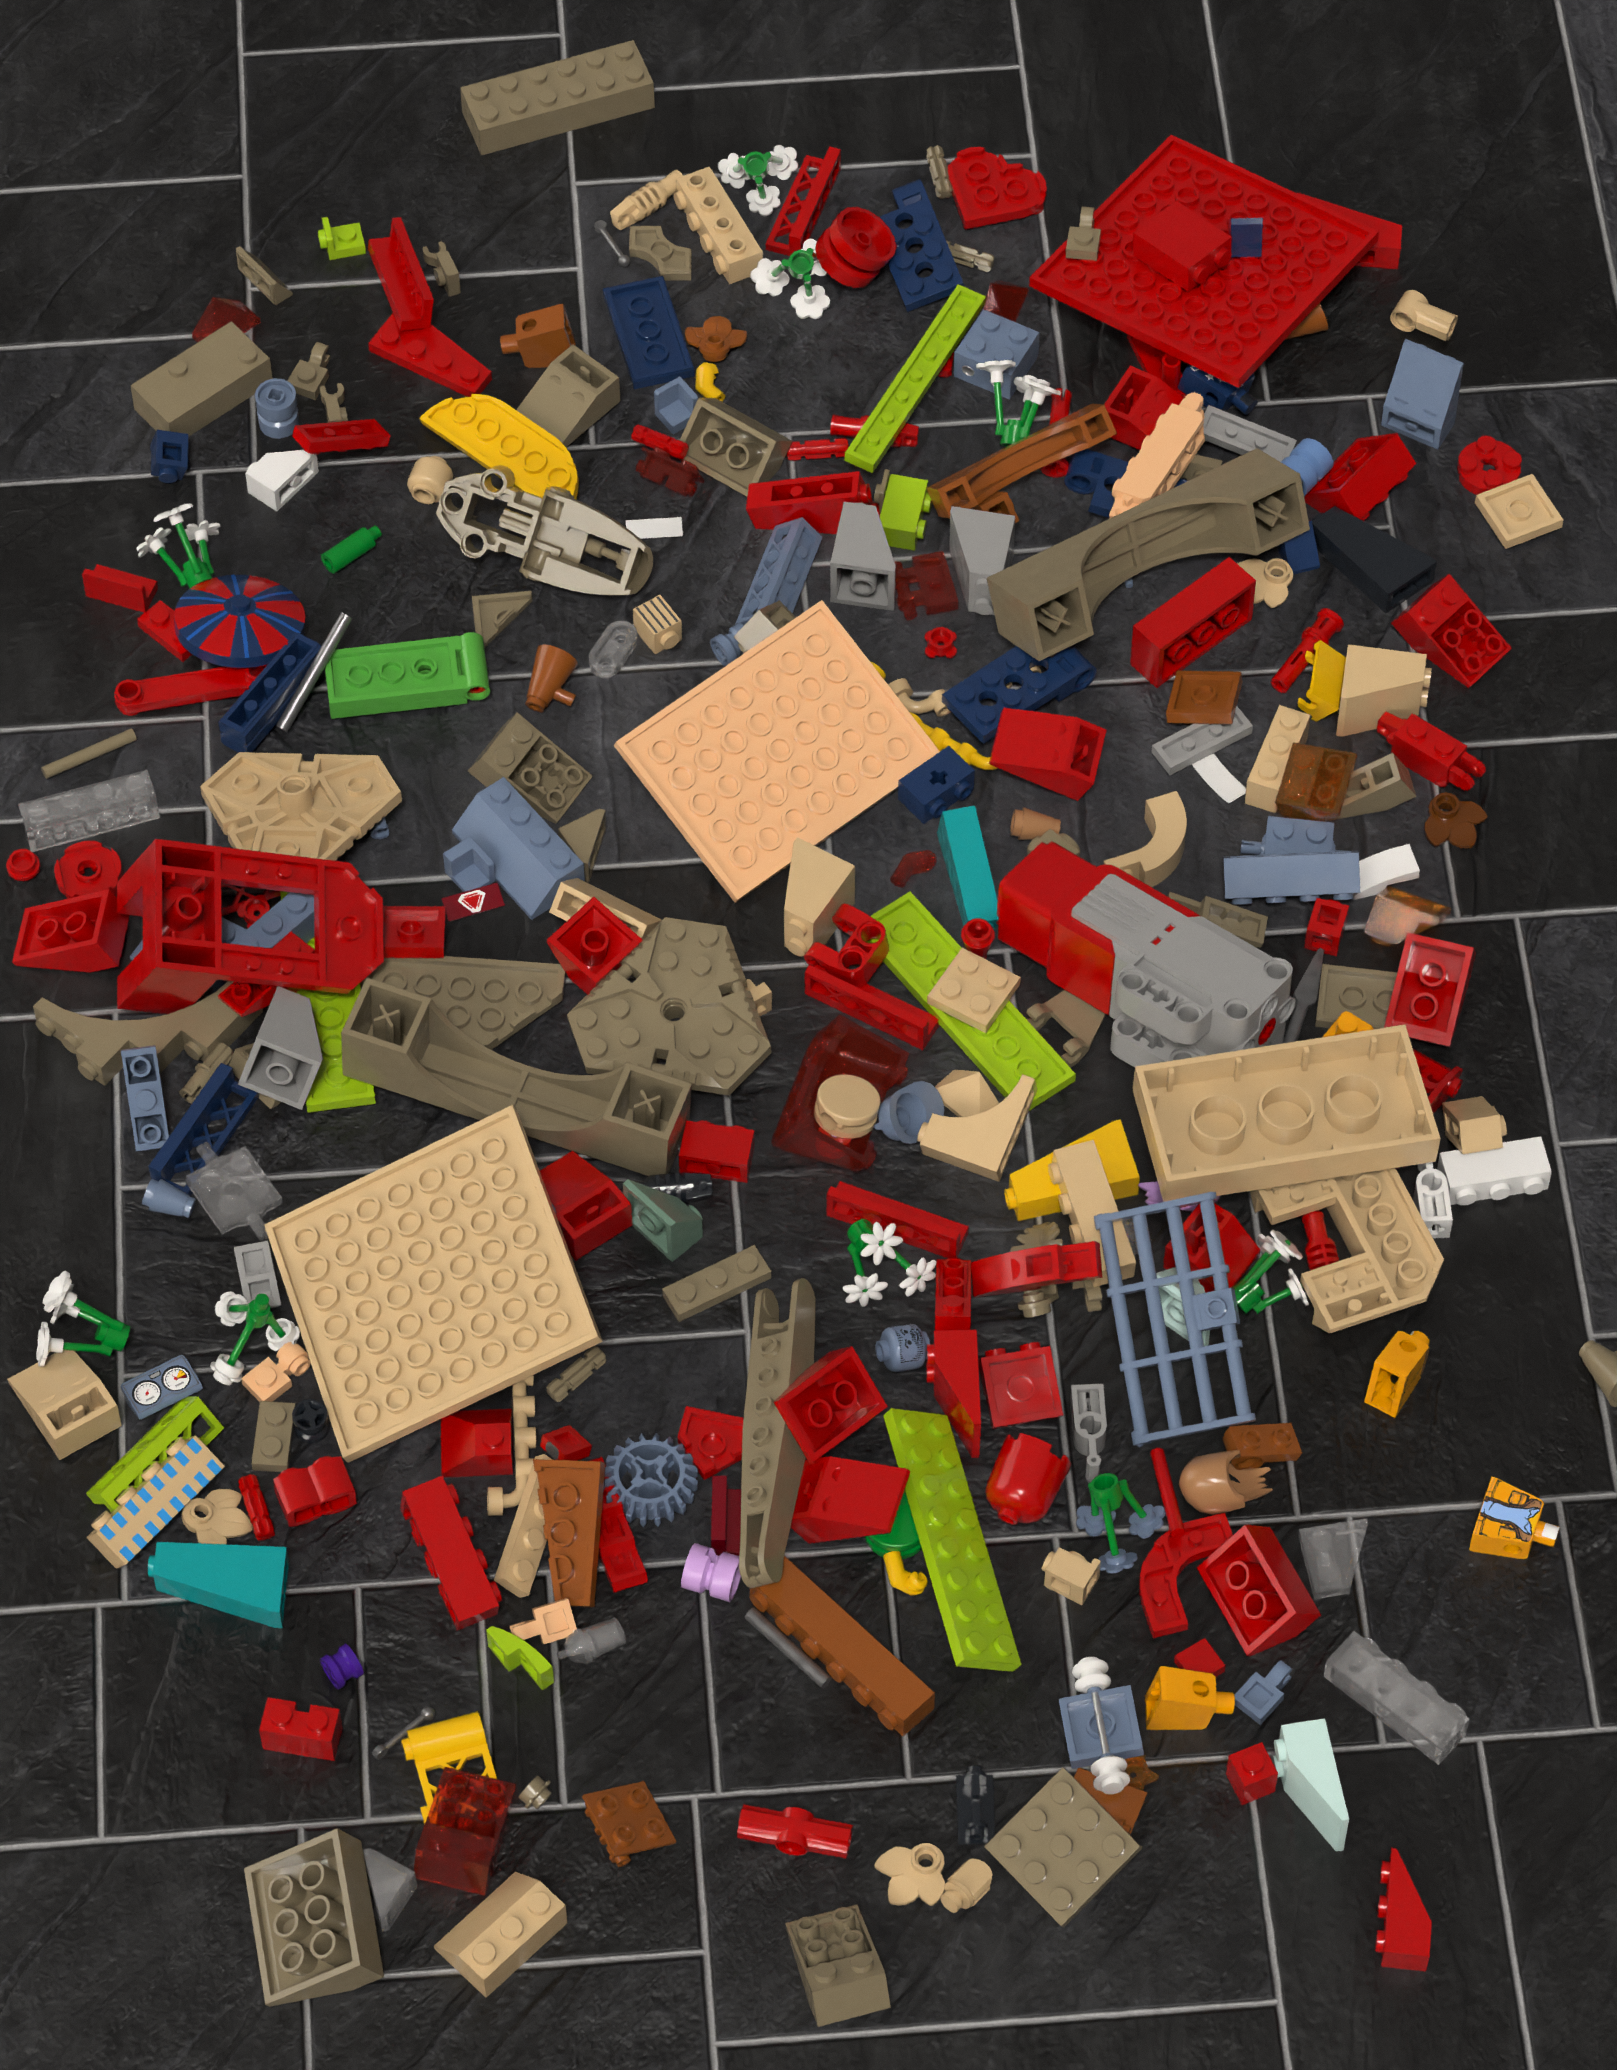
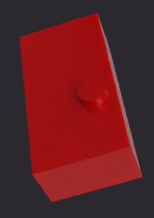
[1130,557,1256,688]

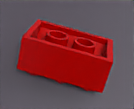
[1304,433,1417,521]
[1197,1525,1321,1656]

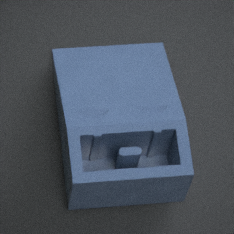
[1381,339,1464,449]

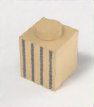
[633,595,682,654]

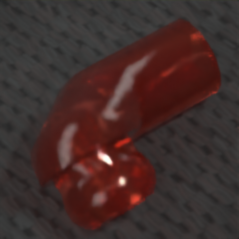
[890,850,937,888]

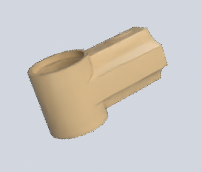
[1390,290,1458,341]

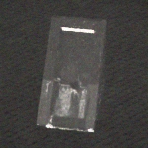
[363,1848,417,1932]

